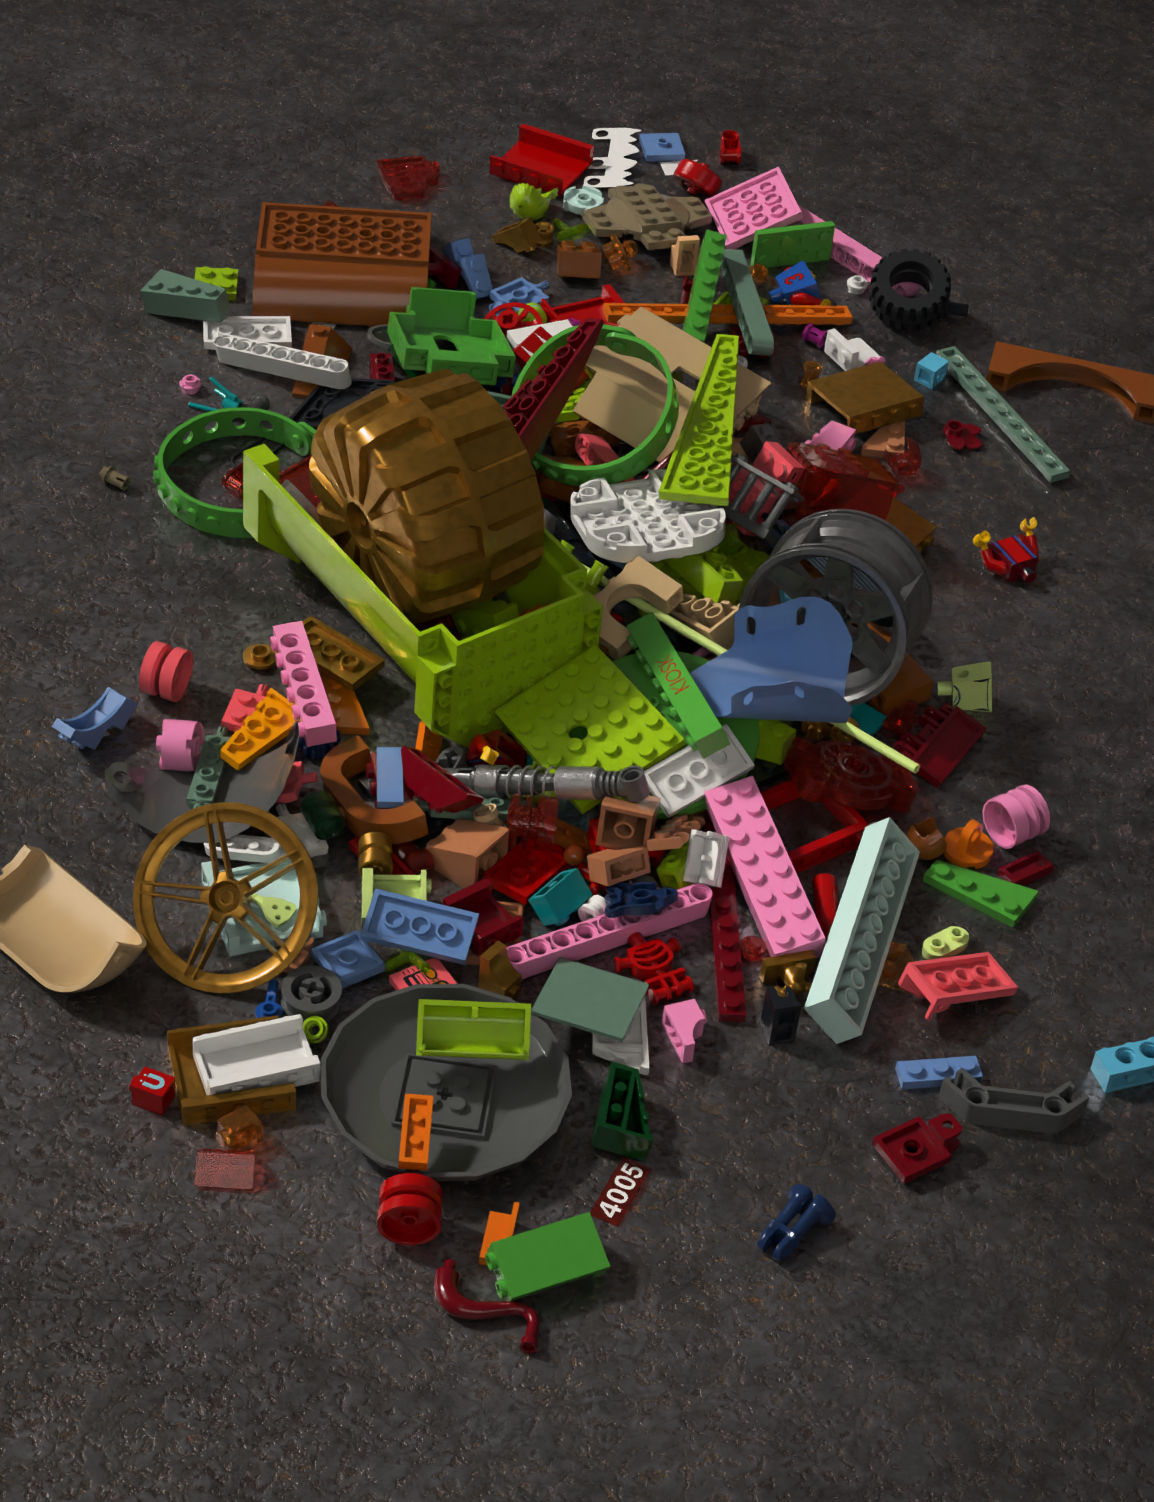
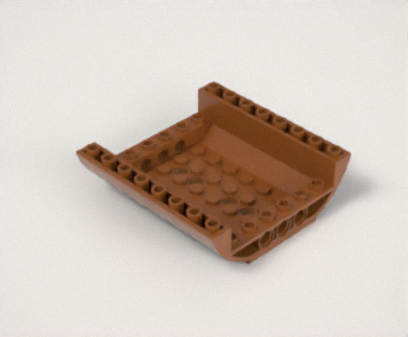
[252,202,432,327]

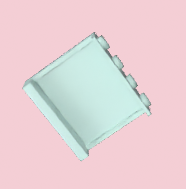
[201,859,327,957]

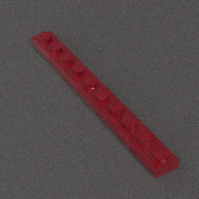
[703,821,746,1022]

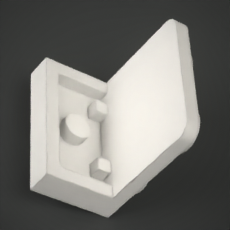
[824,328,880,371]

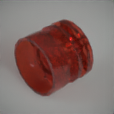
[506,793,558,852]

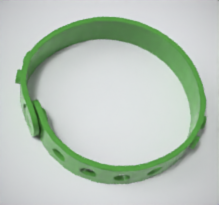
[511,324,679,487]
[153,407,321,538]

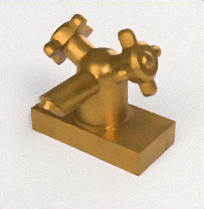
[759,949,816,997]

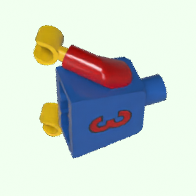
[768,260,831,305]

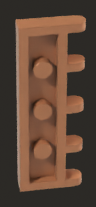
[647,813,706,851]

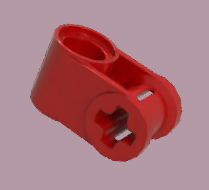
[720,130,741,164]

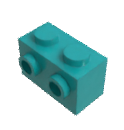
[528,868,593,926]

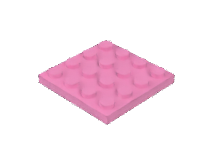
[705,167,803,249]

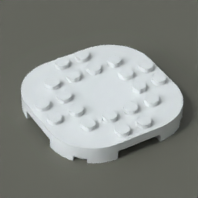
[570,469,726,563]

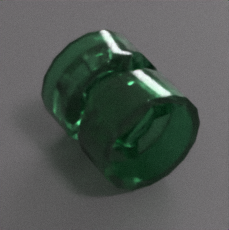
[300,791,345,840]

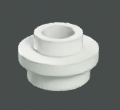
[847,275,868,294]

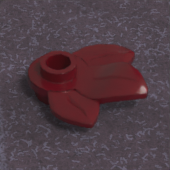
[943,420,982,450]

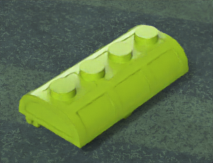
[416,999,531,1060]

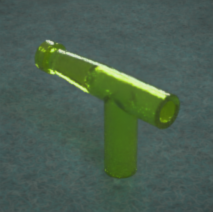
[553,218,590,241]
[384,949,431,974]

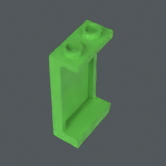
[485,1212,610,1301]

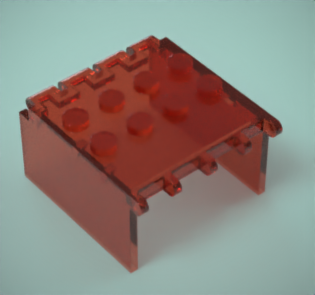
[785,442,905,520]

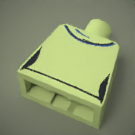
[937,661,992,712]

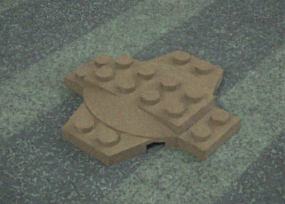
[583,183,712,250]

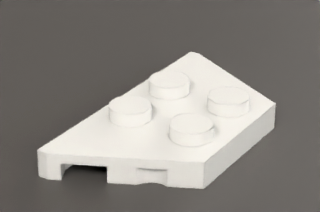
[591,996,649,1075]

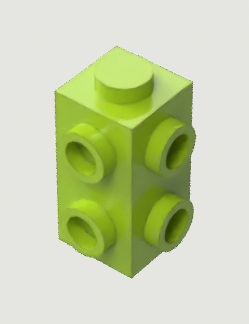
[656,837,692,890]

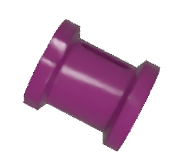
[802,323,827,349]

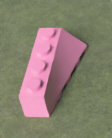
[795,421,857,493]

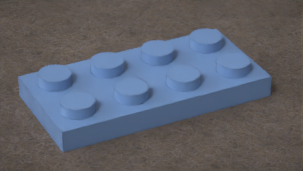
[361,888,479,965]

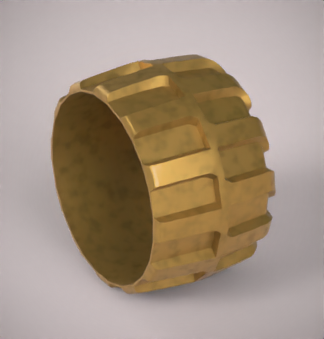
[309,369,546,625]

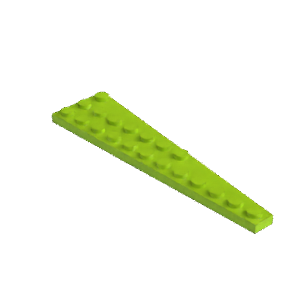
[658,334,739,506]

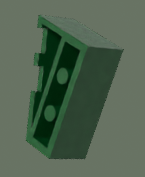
[591,1062,654,1161]

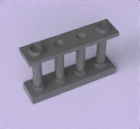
[716,453,805,546]

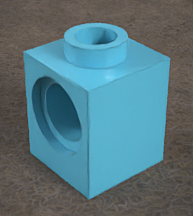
[914,352,949,390]

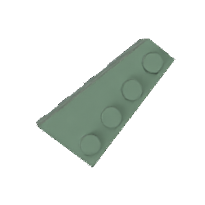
[140,269,231,323]

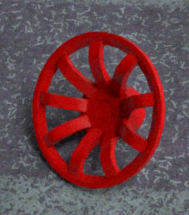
[484,302,543,339]

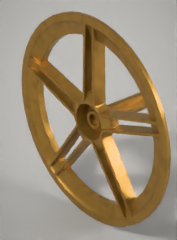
[133,802,318,993]

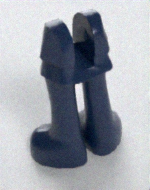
[756,1184,836,1262]

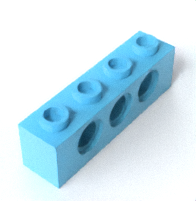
[1090,1037,1154,1093]

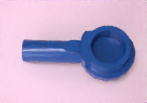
[255,979,283,1018]

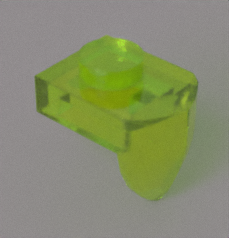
[717,524,745,556]

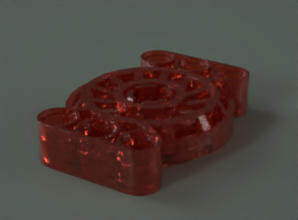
[783,737,919,813]

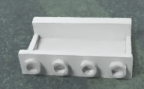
[193,1014,320,1095]

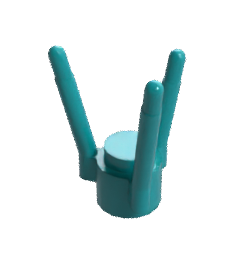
[188,377,244,412]

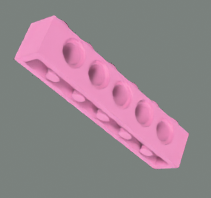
[270,621,337,747]

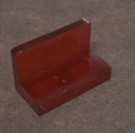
[194,1148,257,1189]

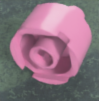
[156,719,204,772]

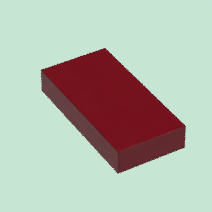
[997,851,1054,886]

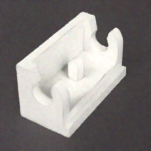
[683,829,730,888]

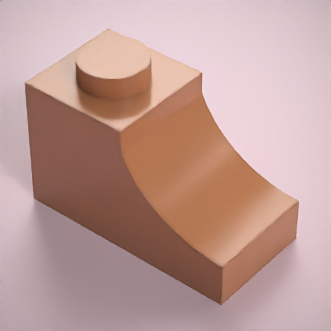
[587,845,651,886]

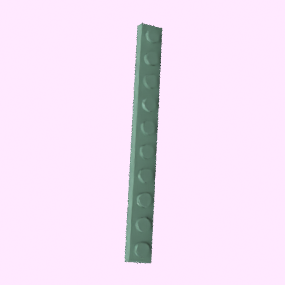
[936,346,1070,483]

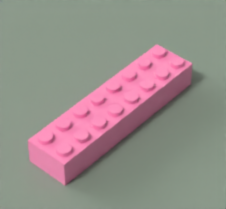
[704,776,826,958]

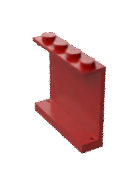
[489,124,594,197]

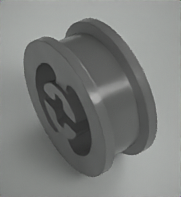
[280,965,342,1027]

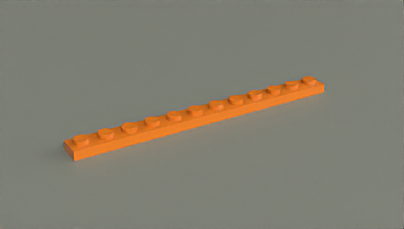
[603,303,853,326]

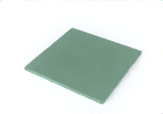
[531,957,649,1042]

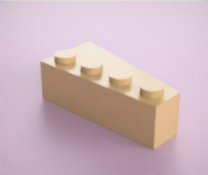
[656,593,740,650]

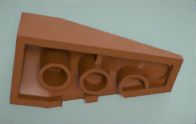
[292,324,352,399]

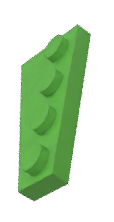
[923,860,1039,928]

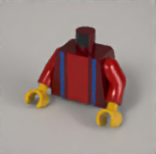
[973,517,1039,584]
[465,729,527,769]

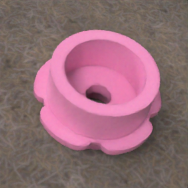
[179,374,202,395]

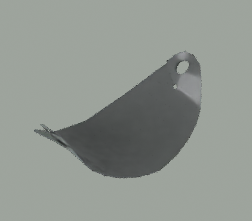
[105,717,300,843]

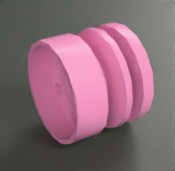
[982,784,1050,849]

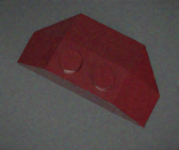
[401,745,484,813]

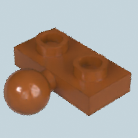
[543,815,592,866]

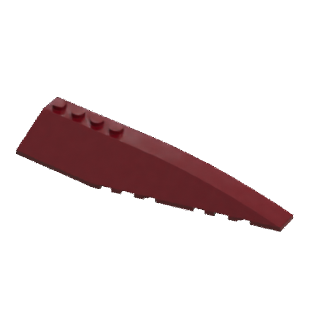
[503,318,604,460]

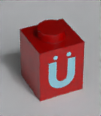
[129,1066,176,1116]

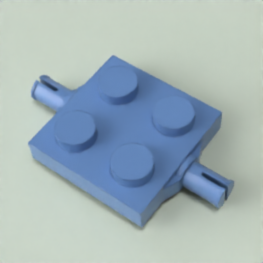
[489,277,550,314]

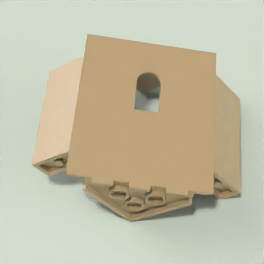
[573,306,771,463]

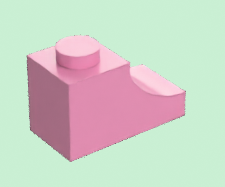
[662,999,707,1064]

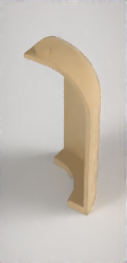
[0,845,147,993]

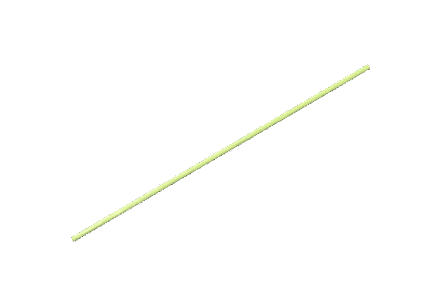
[583,564,920,774]

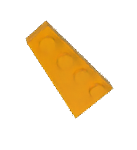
[219,688,299,771]

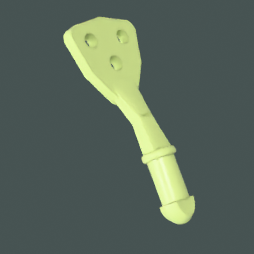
[233,876,297,928]

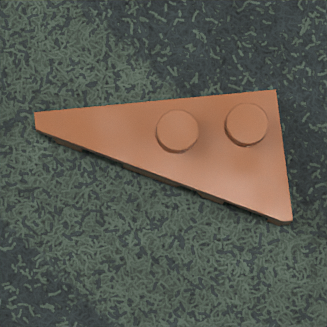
[861,420,905,460]

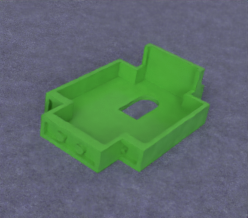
[387,287,516,385]

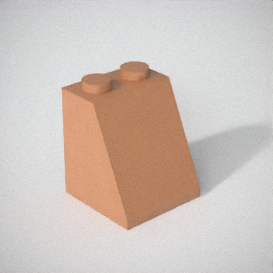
[596,795,661,850]
[425,818,509,888]

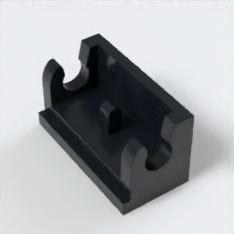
[760,986,802,1045]

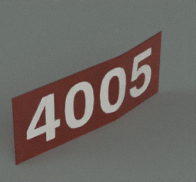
[590,1157,652,1226]

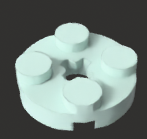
[563,186,604,217]

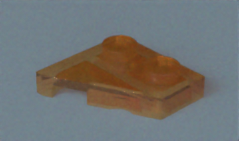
[878,942,914,991]

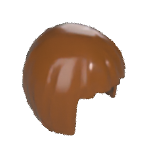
[906,816,947,860]

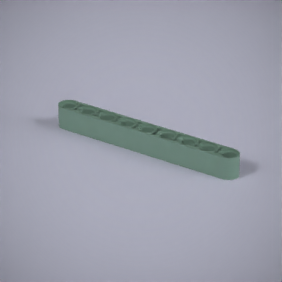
[720,249,774,356]

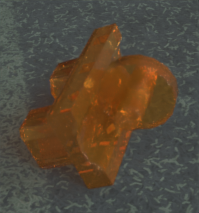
[601,233,638,272]

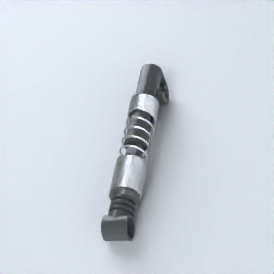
[436,746,650,802]

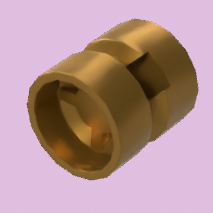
[358,832,393,877]

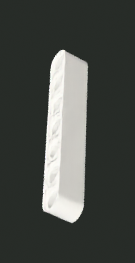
[214,334,352,389]

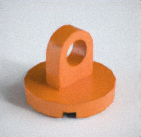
[943,819,993,869]

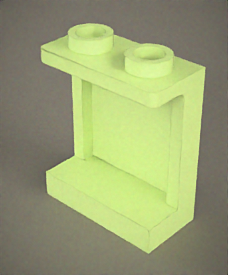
[361,868,432,928]

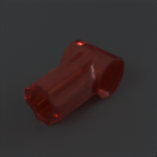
[392,841,435,875]

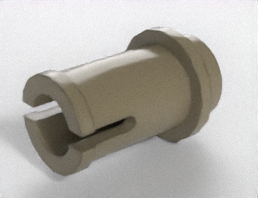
[99,466,131,491]

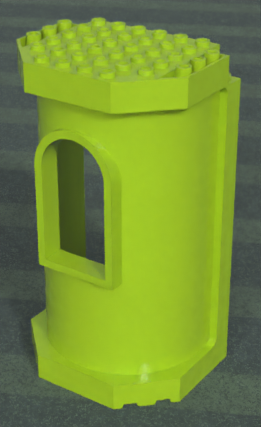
[243,444,603,748]

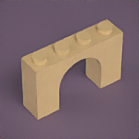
[594,555,684,660]

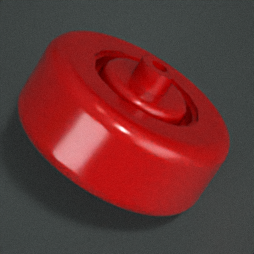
[673,159,722,198]

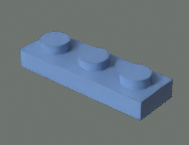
[895,1056,983,1090]

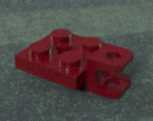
[872,1113,963,1184]

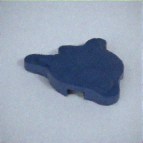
[605,882,678,918]

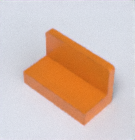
[479,1202,520,1266]

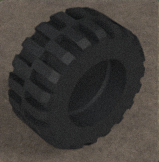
[869,249,951,331]

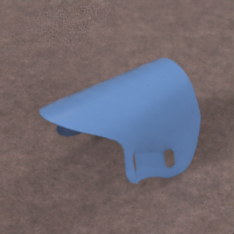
[690,597,853,723]

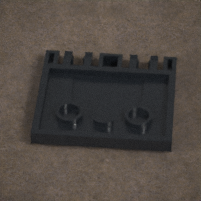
[289,378,397,430]

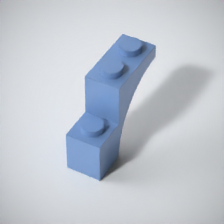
[442,238,493,299]
[52,687,138,750]

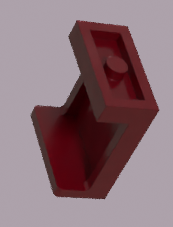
[442,878,524,957]

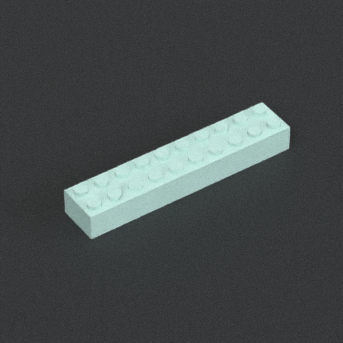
[804,817,920,1044]

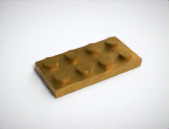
[302,615,385,691]

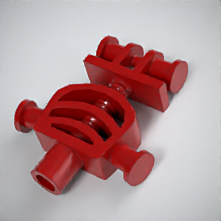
[614,932,694,1005]

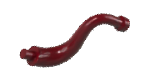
[433,1259,539,1353]

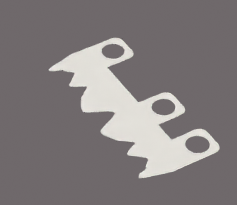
[583,128,642,187]

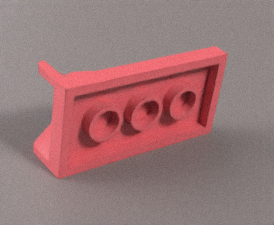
[898,952,1018,1021]

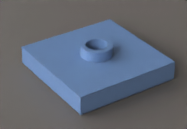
[639,133,686,162]
[311,930,385,989]

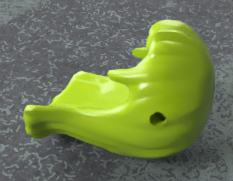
[509,183,558,221]

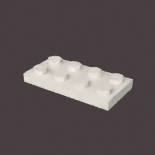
[203,316,292,350]
[644,724,755,818]

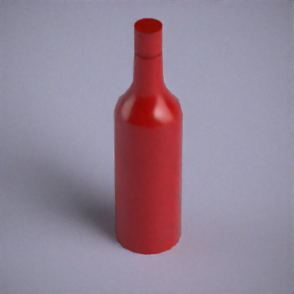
[812,873,840,941]

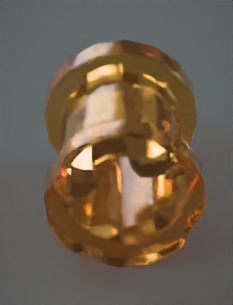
[801,361,823,389]

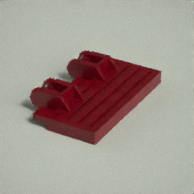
[893,703,987,788]

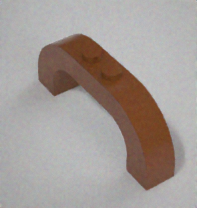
[320,735,428,844]

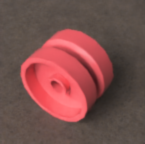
[139,641,193,702]

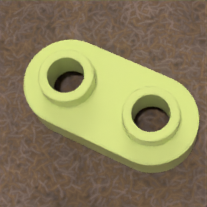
[922,926,969,960]

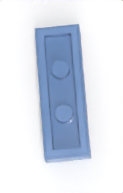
[376,747,403,808]

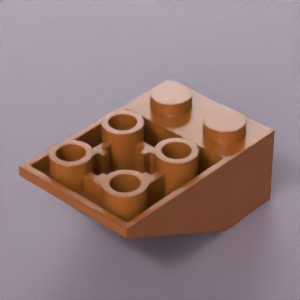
[556,240,602,278]

